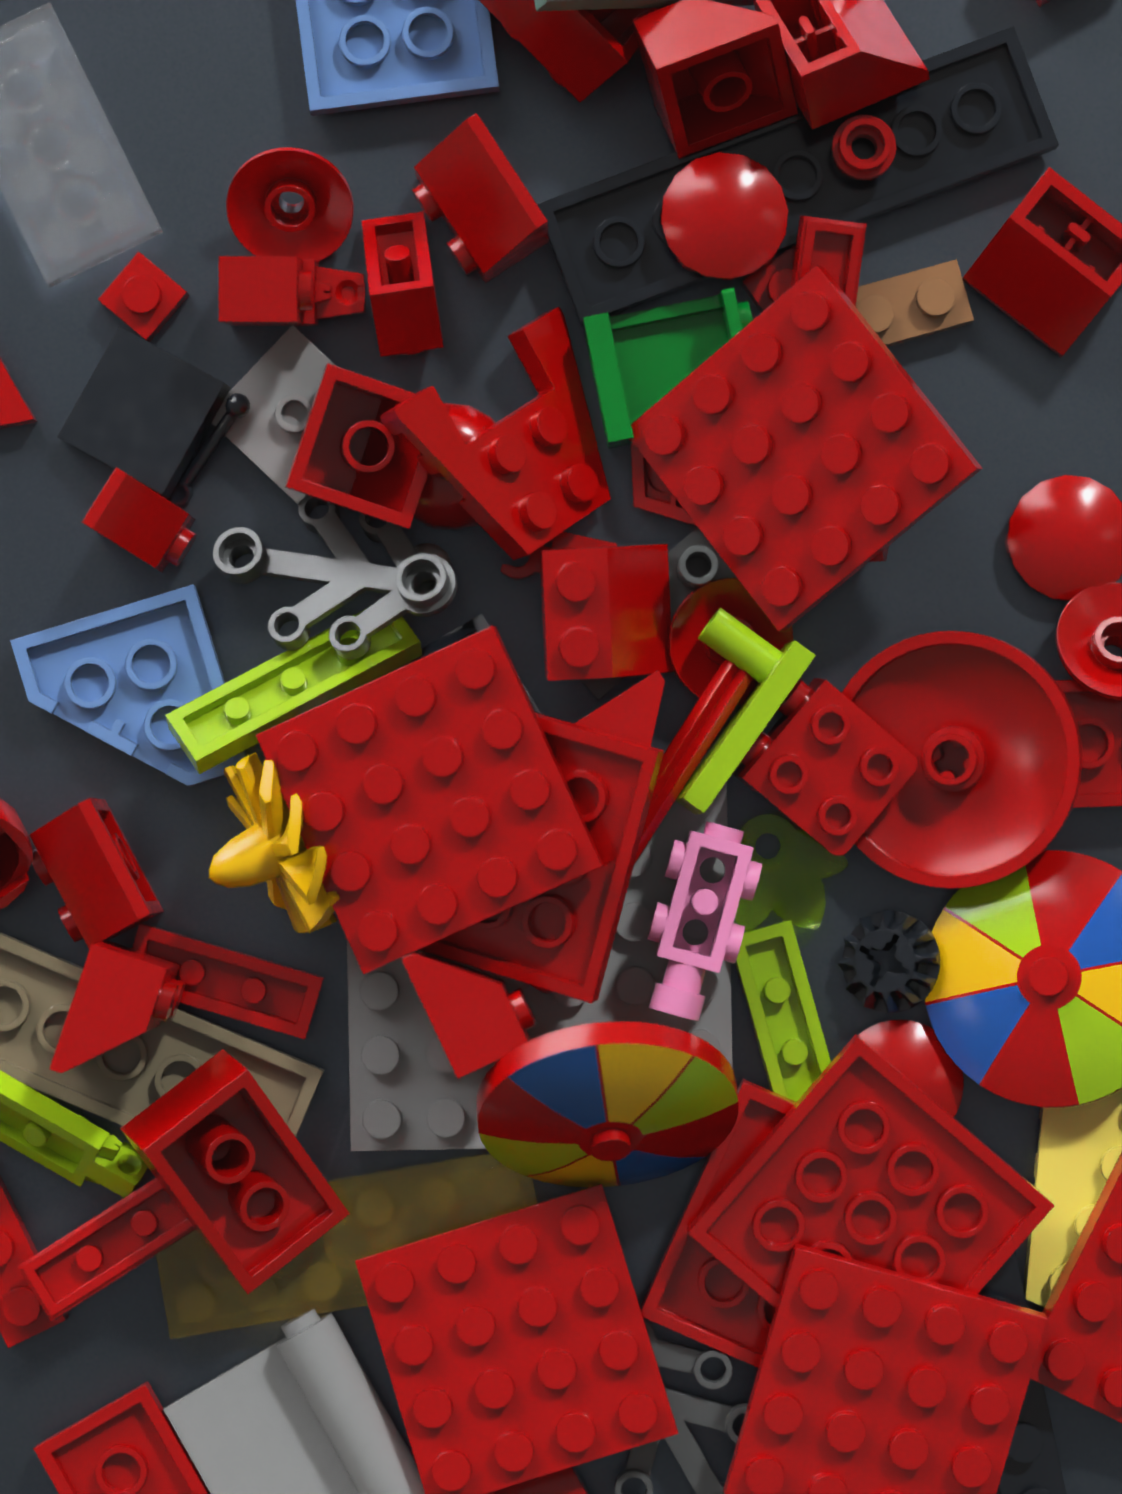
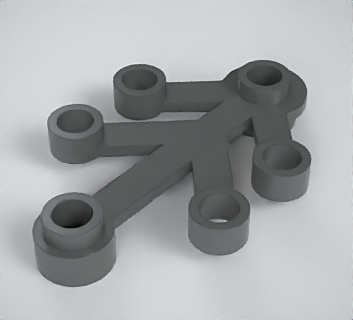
[213,495,457,660]
[614,1318,748,1494]

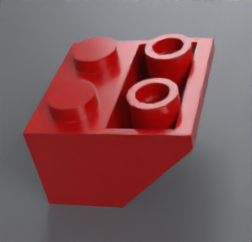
[753,0,930,130]
[962,167,1122,357]

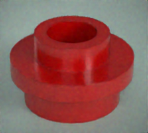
[832,115,896,180]

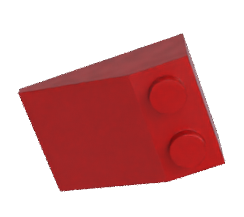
[120,1049,350,1295]

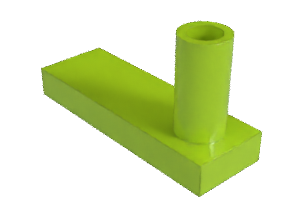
[675,607,816,815]

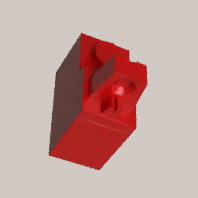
[219,256,366,326]

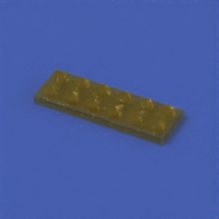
[156,1153,537,1339]

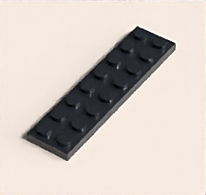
[537,26,1059,326]

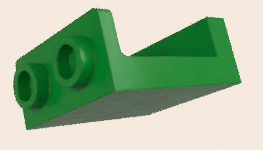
[583,287,753,449]

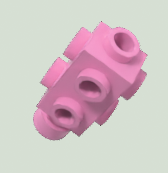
[647,822,762,1021]

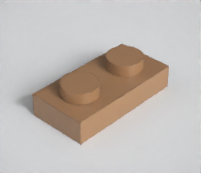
[856,259,974,347]

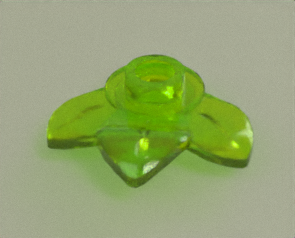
[735,814,848,932]

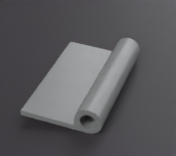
[163,1308,425,1494]

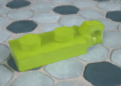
[0,1070,148,1198]

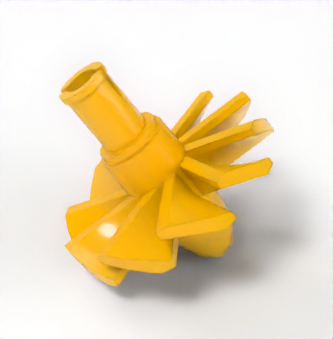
[209,752,339,934]

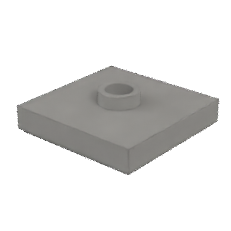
[212,325,336,505]

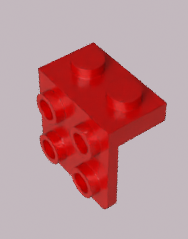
[733,678,918,856]

